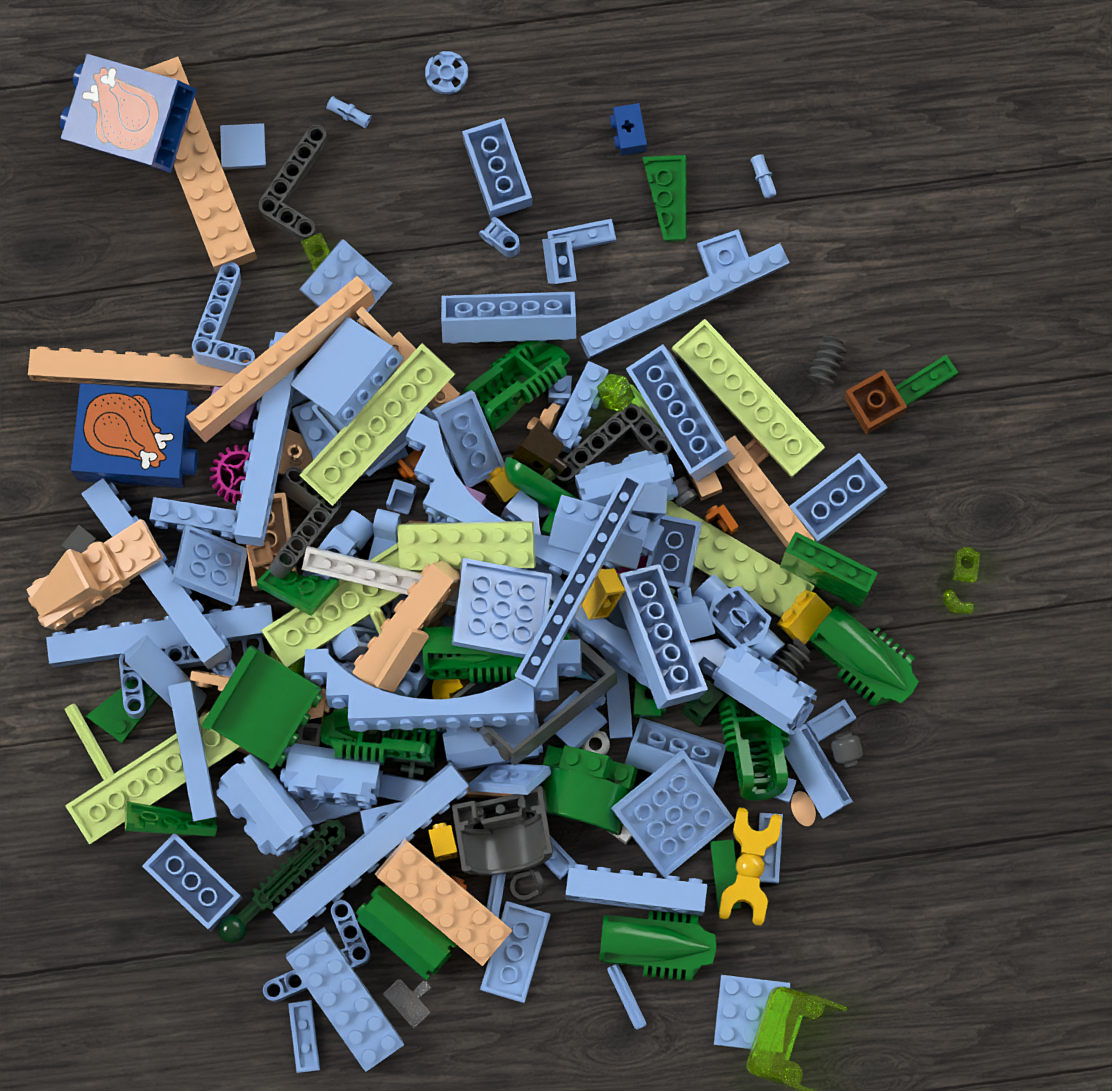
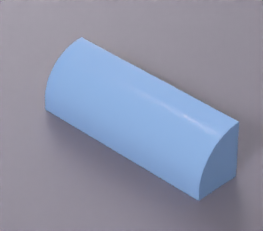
[125,635,206,712]
[784,724,853,819]

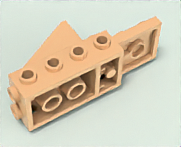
[26,519,164,631]

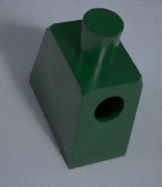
[682,679,727,727]

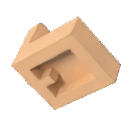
[527,403,561,431]

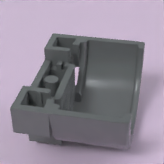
[452,786,553,875]

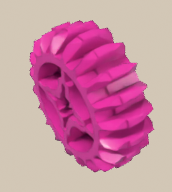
[210,445,251,505]

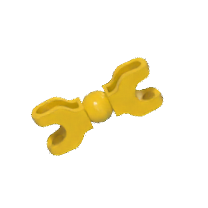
[719,807,782,926]

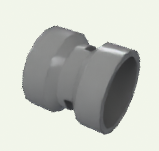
[673,476,697,507]

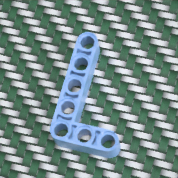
[192,262,255,374]
[356,509,402,630]
[119,643,232,719]
[263,900,371,1002]

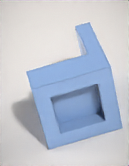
[386,479,417,515]

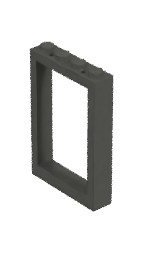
[452,629,618,766]

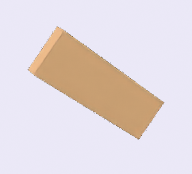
[374,627,429,692]

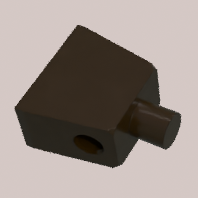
[511,421,568,475]

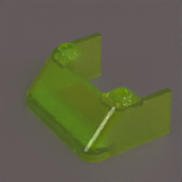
[747,986,848,1091]

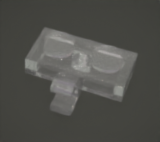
[383,978,431,1028]

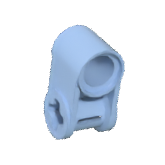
[479,217,520,258]

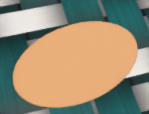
[791,791,816,826]

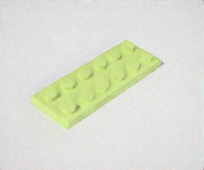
[397,521,536,570]

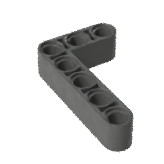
[259,125,328,244]
[555,403,671,486]
[270,466,341,578]

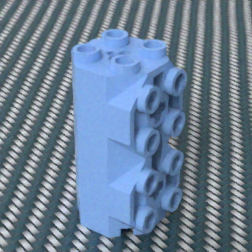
[575,450,678,507]
[711,644,817,735]
[441,713,543,771]
[280,743,384,809]
[216,754,314,857]

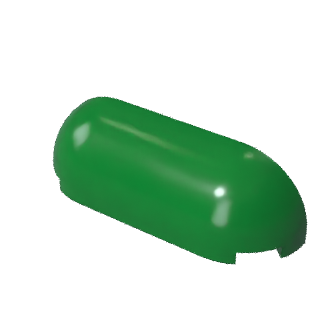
[504,456,578,512]

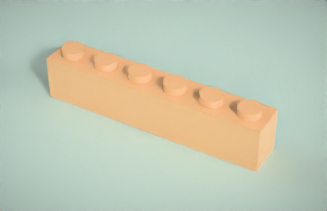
[724,435,815,548]

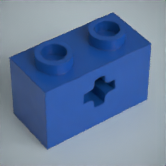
[610,103,647,156]

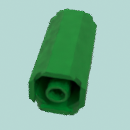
[356,885,457,982]

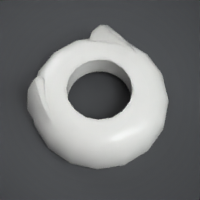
[581,730,610,755]

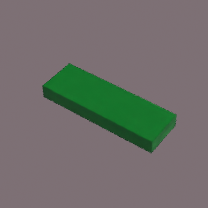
[895,355,959,406]
[710,839,741,911]

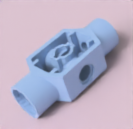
[302,510,374,581]
[693,574,785,660]

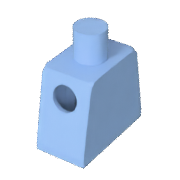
[674,587,715,641]
[395,647,434,698]

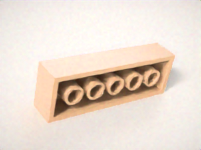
[352,560,460,688]
[375,839,513,966]

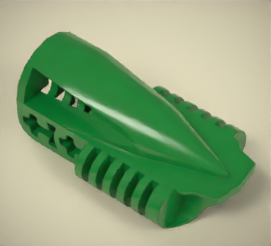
[463,340,570,433]
[809,605,919,707]
[423,626,524,683]
[718,695,790,801]
[321,707,438,764]
[599,910,716,982]

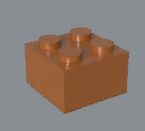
[843,370,907,435]

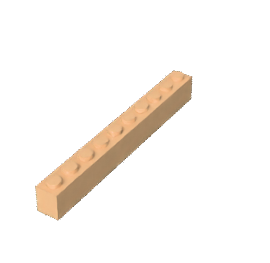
[186,276,375,443]
[28,347,249,391]

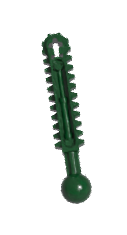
[217,819,346,944]

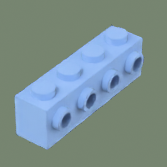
[553,361,611,454]
[149,497,238,540]

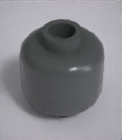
[831,732,863,767]

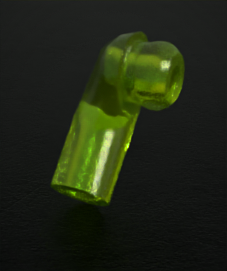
[943,590,973,613]

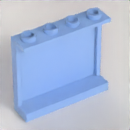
[290,316,404,427]

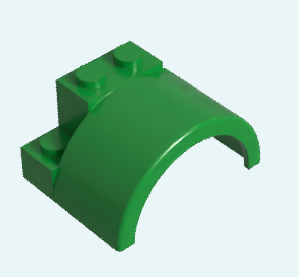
[540,745,638,835]

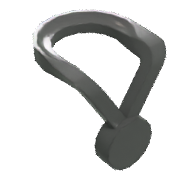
[509,869,543,901]

